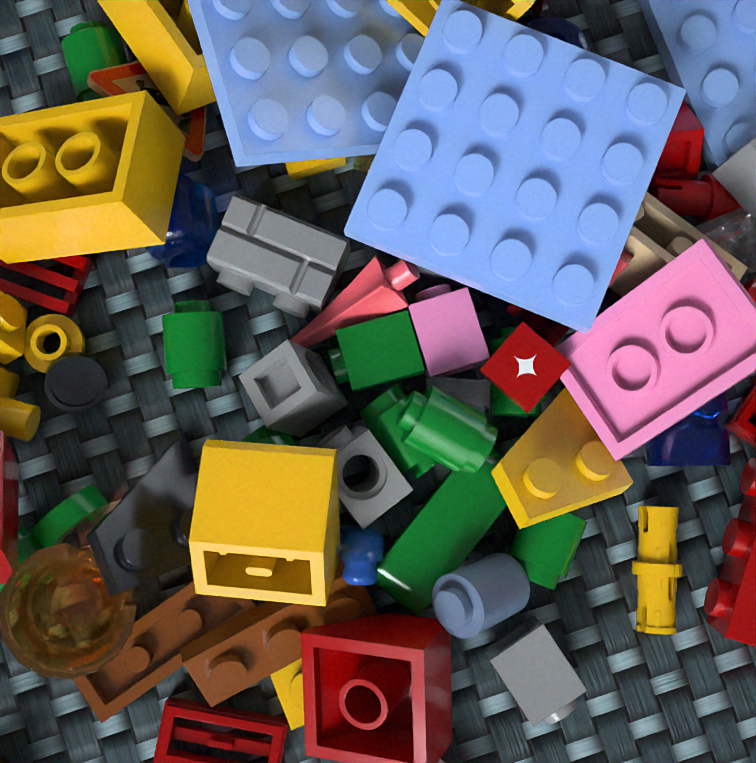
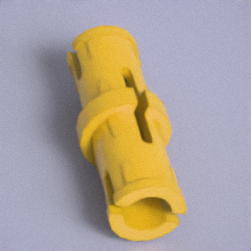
[632,505,683,635]

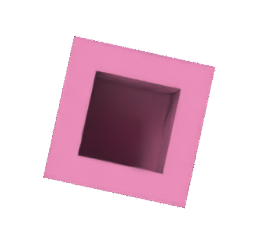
[407,284,490,383]

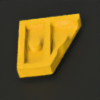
[491,387,634,529]

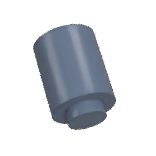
[432,552,530,639]

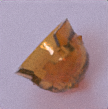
[0,543,137,679]

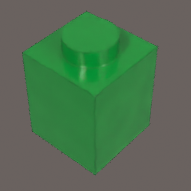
[328,310,425,396]

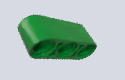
[375,448,507,616]

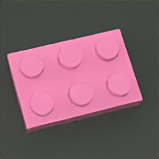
[555,238,756,461]

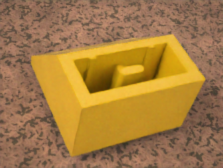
[189,439,341,607]

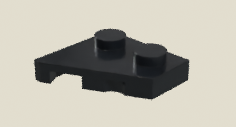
[86,437,199,597]

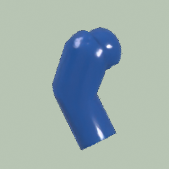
[340,523,384,585]

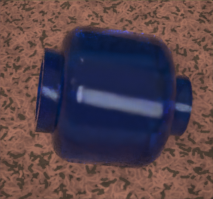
[145,174,222,270]

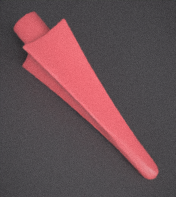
[290,255,420,348]

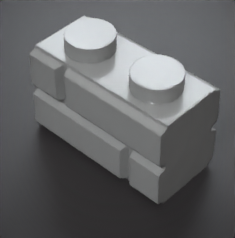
[206,194,351,319]

